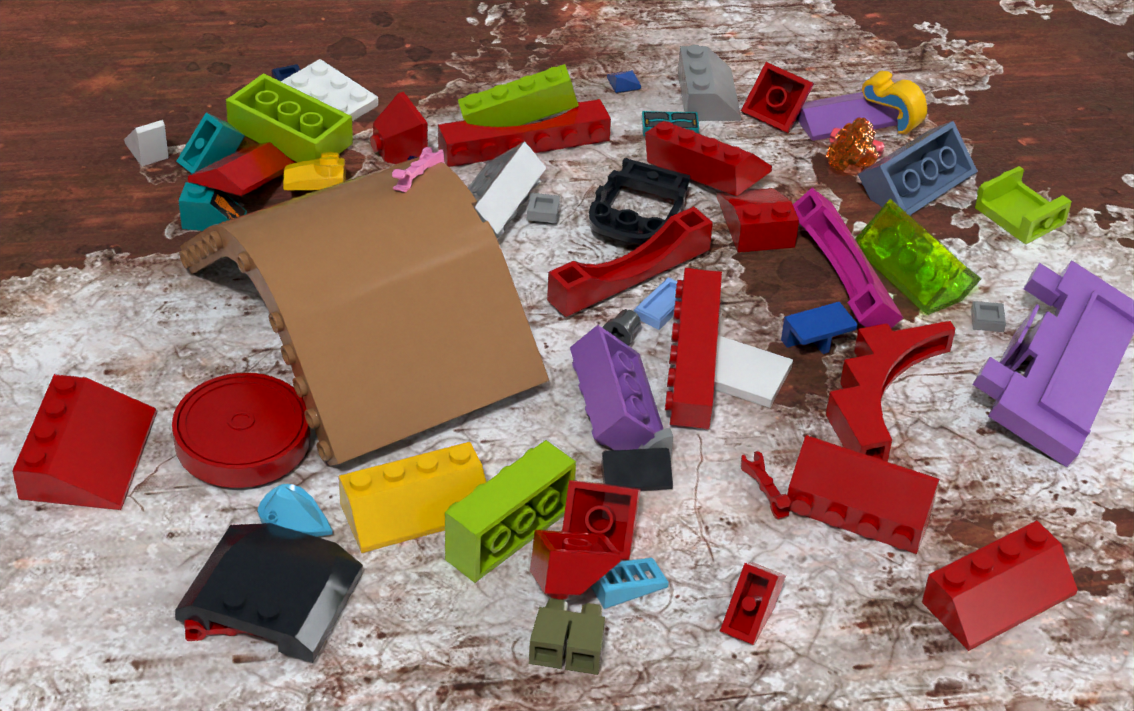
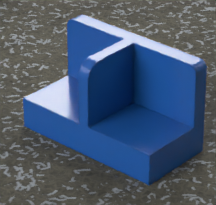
[781,301,857,354]

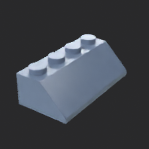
[858,121,978,219]

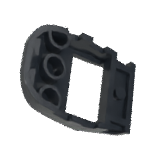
[589,158,690,245]

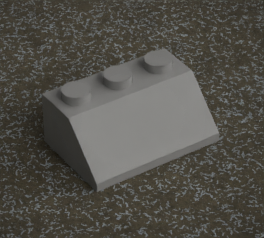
[678,45,741,121]

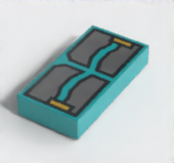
[641,111,699,136]

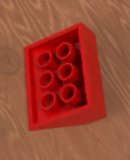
[12,374,157,510]

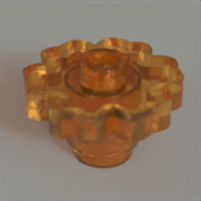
[826,117,879,171]

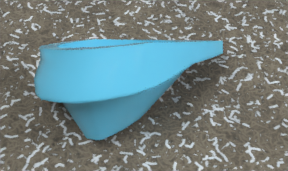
[257,484,333,537]

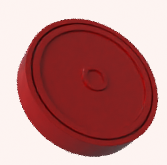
[172,373,311,488]

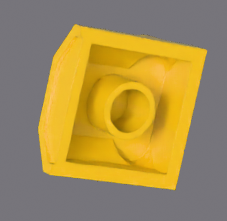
[283,152,346,190]

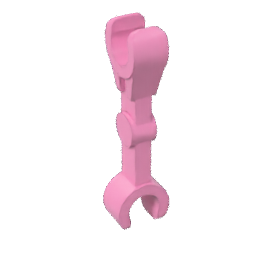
[392,147,444,192]

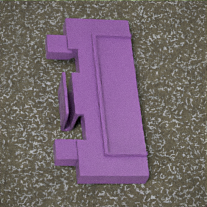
[972,260,1134,467]

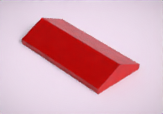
[188,142,294,196]

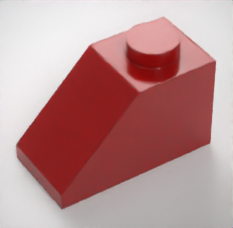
[720,562,786,645]

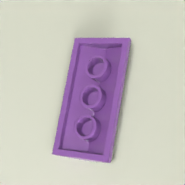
[796,92,899,141]

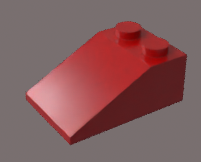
[717,188,799,253]

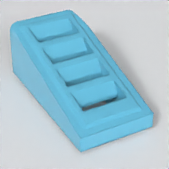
[591,558,669,609]

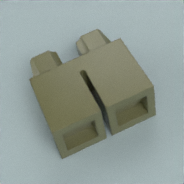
[529,598,605,675]

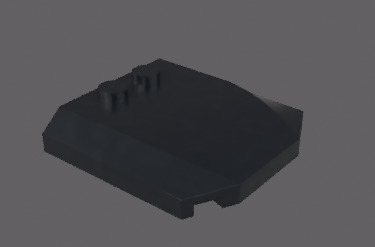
[175,523,363,663]

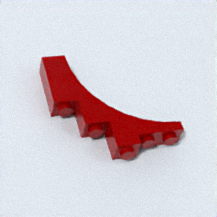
[826,321,956,462]

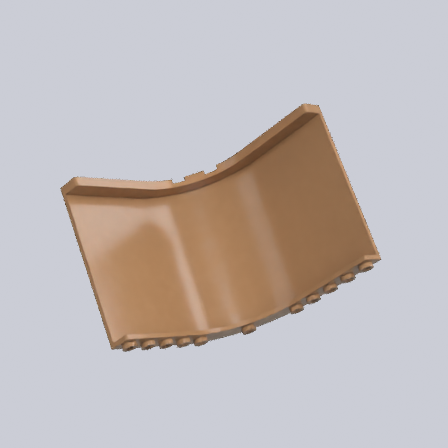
[179,157,550,466]

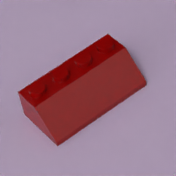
[645,121,772,196]
[786,435,940,554]
[922,520,1078,651]

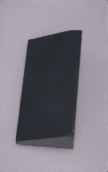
[601,448,673,491]

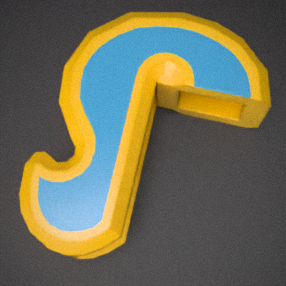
[862,71,927,134]

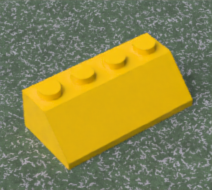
[338,442,486,553]

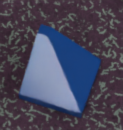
[607,70,641,93]

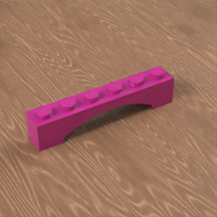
[793,188,904,328]

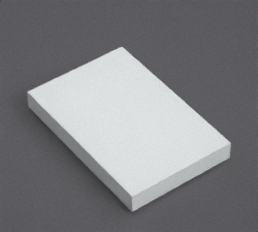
[714,335,793,408]

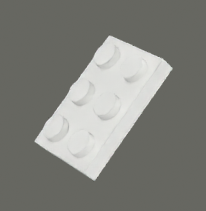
[281,59,378,121]

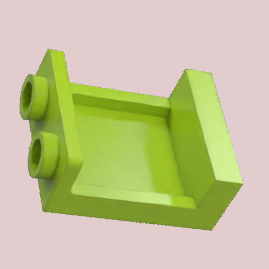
[975,166,1072,245]

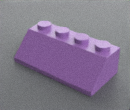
[570,325,664,450]

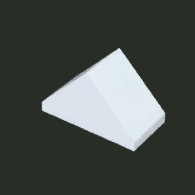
[124,120,169,166]

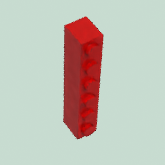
[665,268,722,429]

